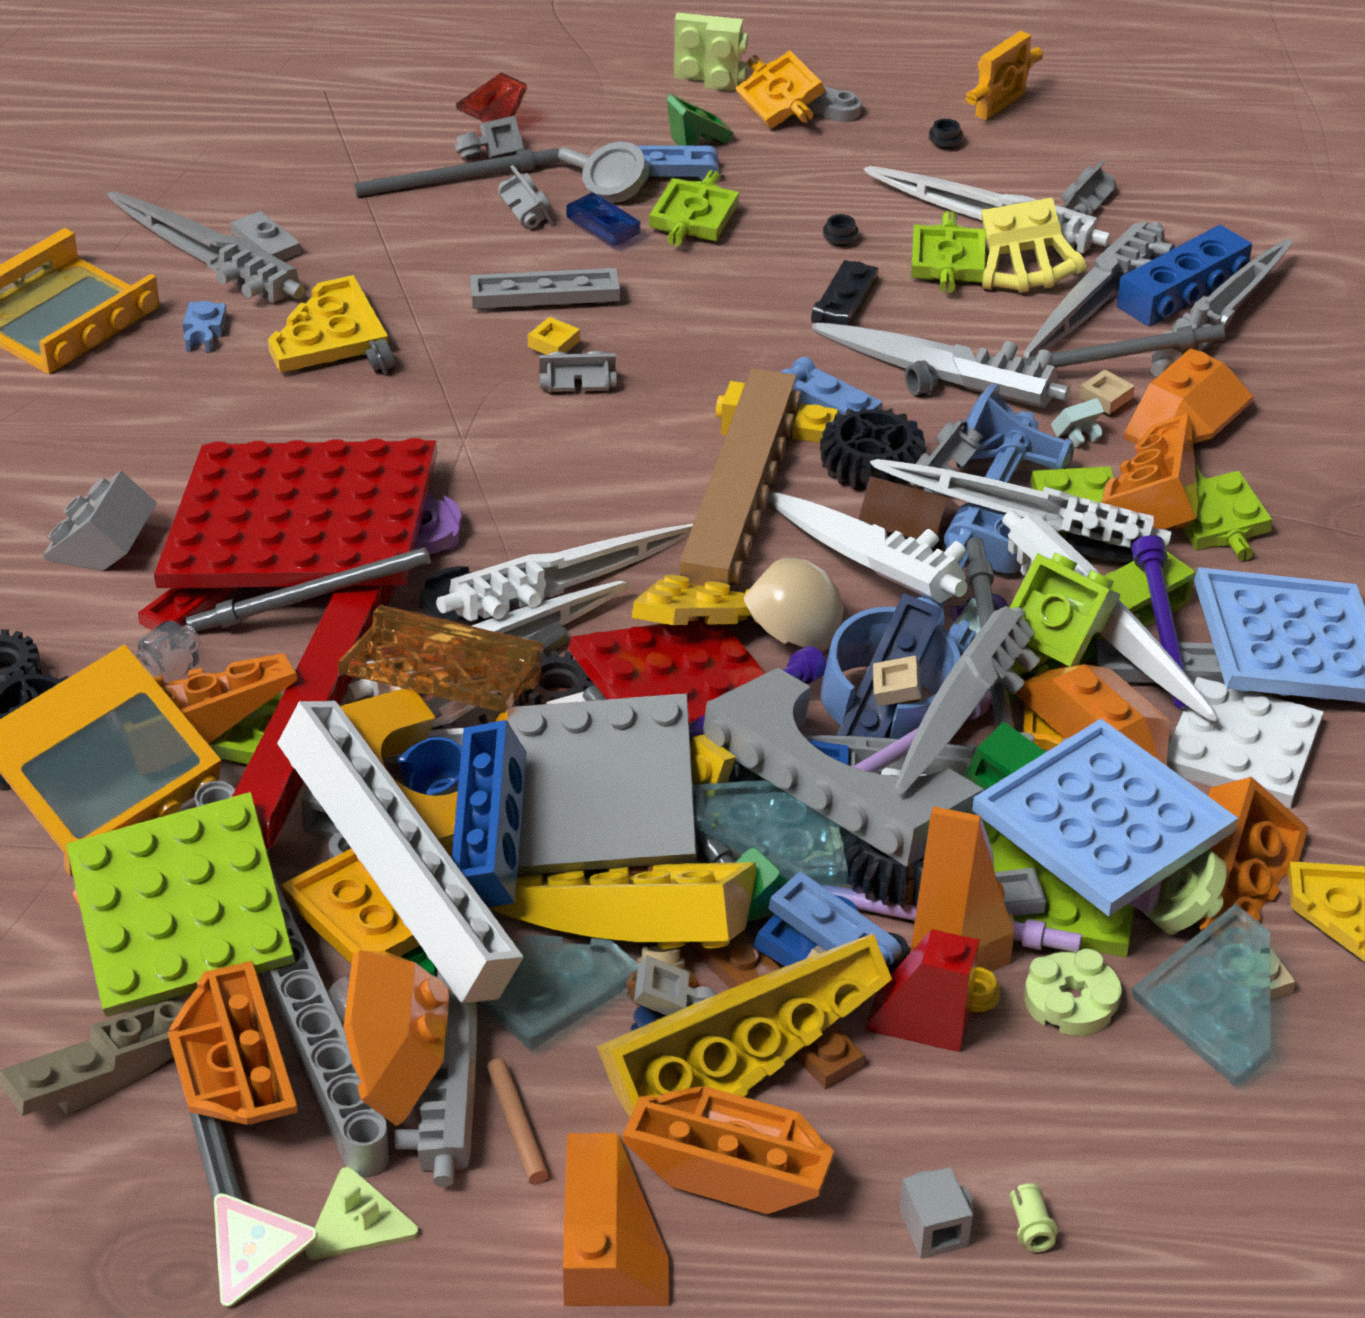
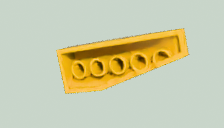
[489,862,757,949]
[597,934,892,1118]

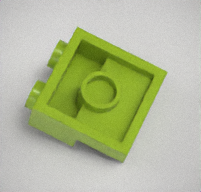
[1010,552,1121,667]

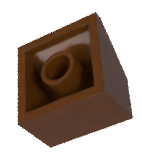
[858,476,960,549]

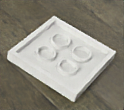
[1167,677,1324,808]

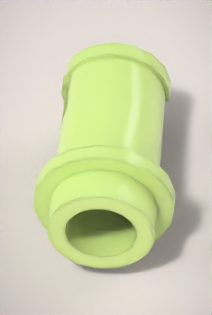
[1009,1183,1058,1252]

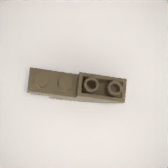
[0,997,184,1116]

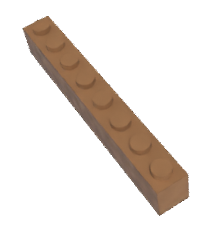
[679,368,802,591]

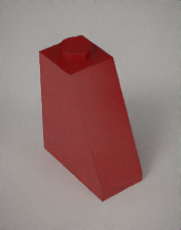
[866,929,980,1052]

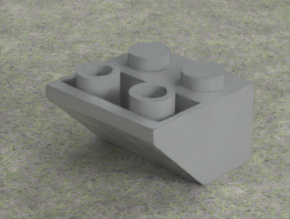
[43,471,157,571]

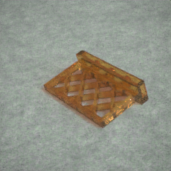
[338,605,543,713]

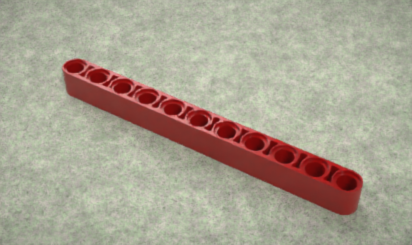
[232,585,397,849]

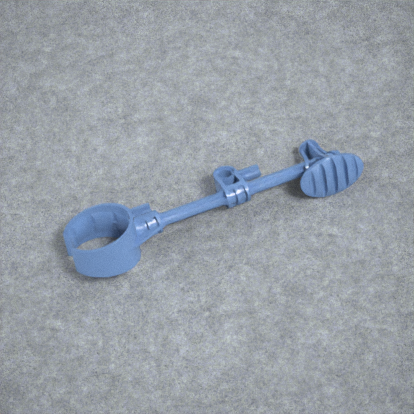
[821,383,1074,739]

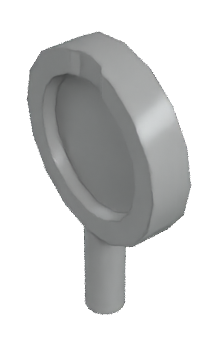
[558,141,649,204]

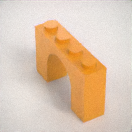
[340,686,458,859]

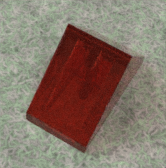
[456,72,527,122]

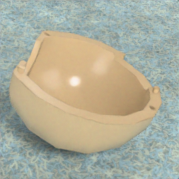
[744,557,844,652]

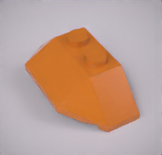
[1124,348,1254,444]
[1015,664,1170,766]
[343,950,450,1126]
[168,961,298,1125]
[622,1086,834,1214]

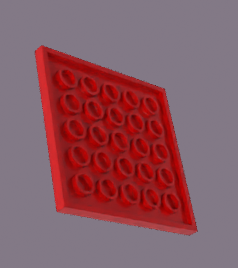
[154,438,438,588]

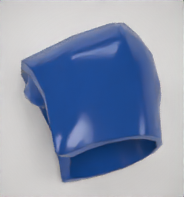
[397,737,462,796]

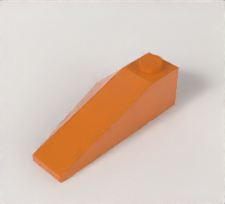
[1102,413,1198,530]
[113,653,298,777]
[1200,777,1308,955]
[910,806,1016,972]
[563,1133,669,1306]

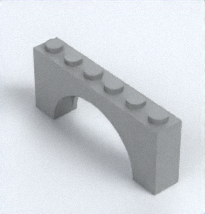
[703,668,984,866]

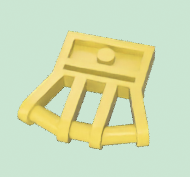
[981,197,1087,293]

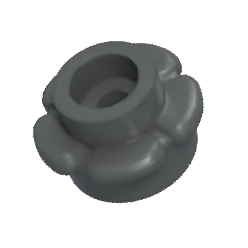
[365,338,397,375]
[905,360,938,397]

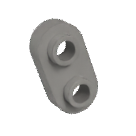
[806,85,861,122]

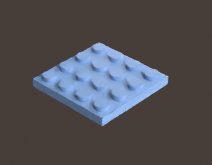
[1194,567,1365,704]
[972,719,1238,916]

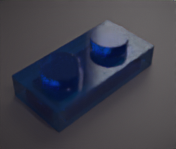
[566,192,641,247]

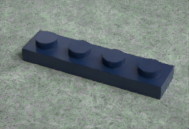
[837,593,944,738]

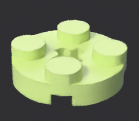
[1144,849,1226,935]
[1024,949,1122,1036]

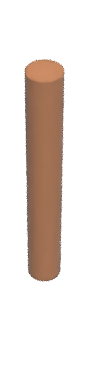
[487,1058,548,1185]

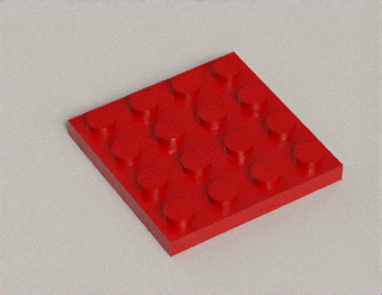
[569,617,799,744]

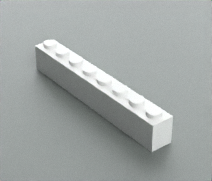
[277,701,524,1003]

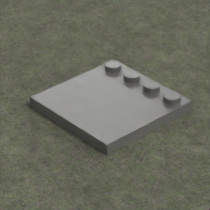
[508,693,697,875]

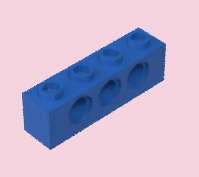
[1117,224,1253,327]
[452,720,527,908]

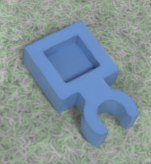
[183,301,227,353]

